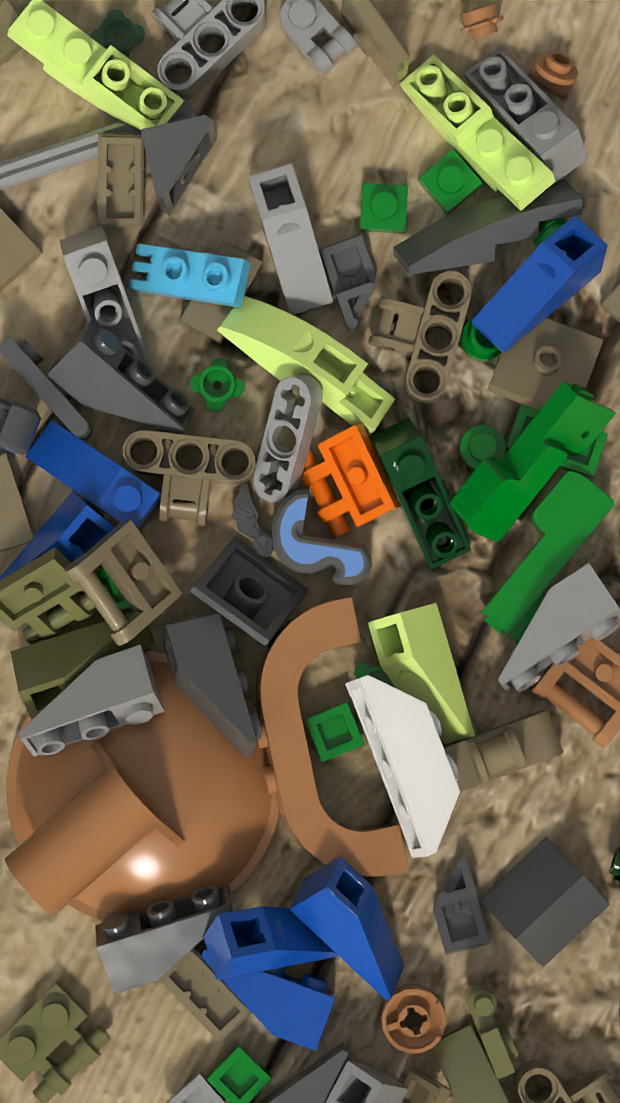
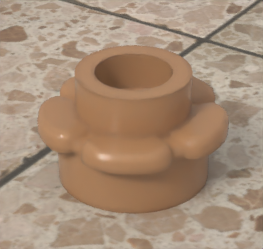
[460,3,504,39]

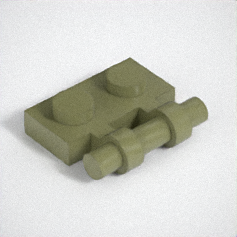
[0,547,96,644]
[0,981,111,1103]
[465,983,519,1079]

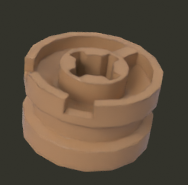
[381,984,446,1054]

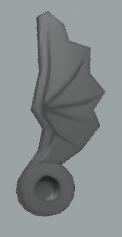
[231,483,274,557]

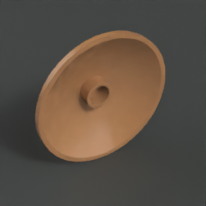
[5,651,279,921]

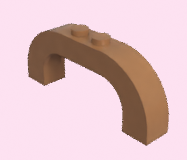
[256,597,409,877]

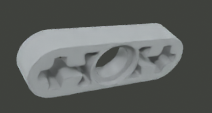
[253,373,323,502]

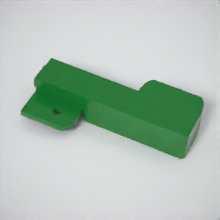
[450,381,616,541]
[480,471,614,643]

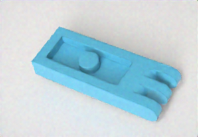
[128,244,251,308]

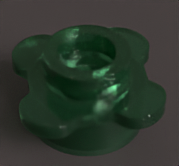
[91,9,145,58]

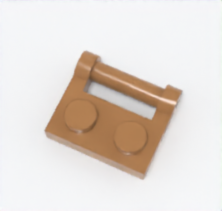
[530,638,620,748]

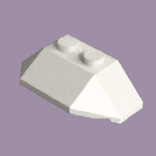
[345,675,460,858]

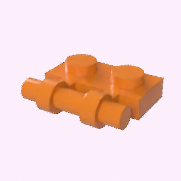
[301,423,401,539]

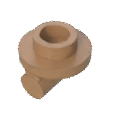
[527,51,578,99]

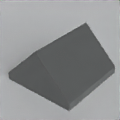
[141,115,217,216]
[190,536,308,647]
[480,837,610,967]

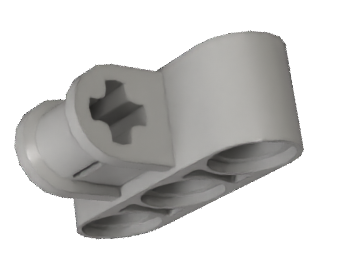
[151,0,266,100]

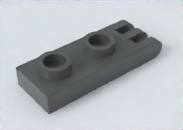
[0,336,93,440]

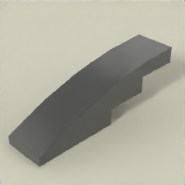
[393,180,583,275]

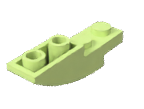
[7,0,184,131]
[400,55,555,211]
[217,296,395,436]

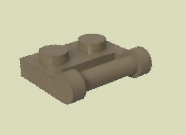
[64,520,183,646]

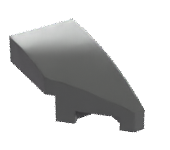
[318,234,377,331]
[433,857,490,956]

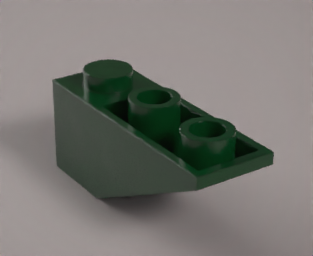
[369,417,471,570]

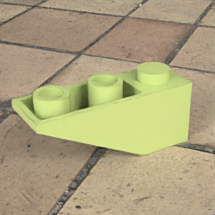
[368,603,475,744]

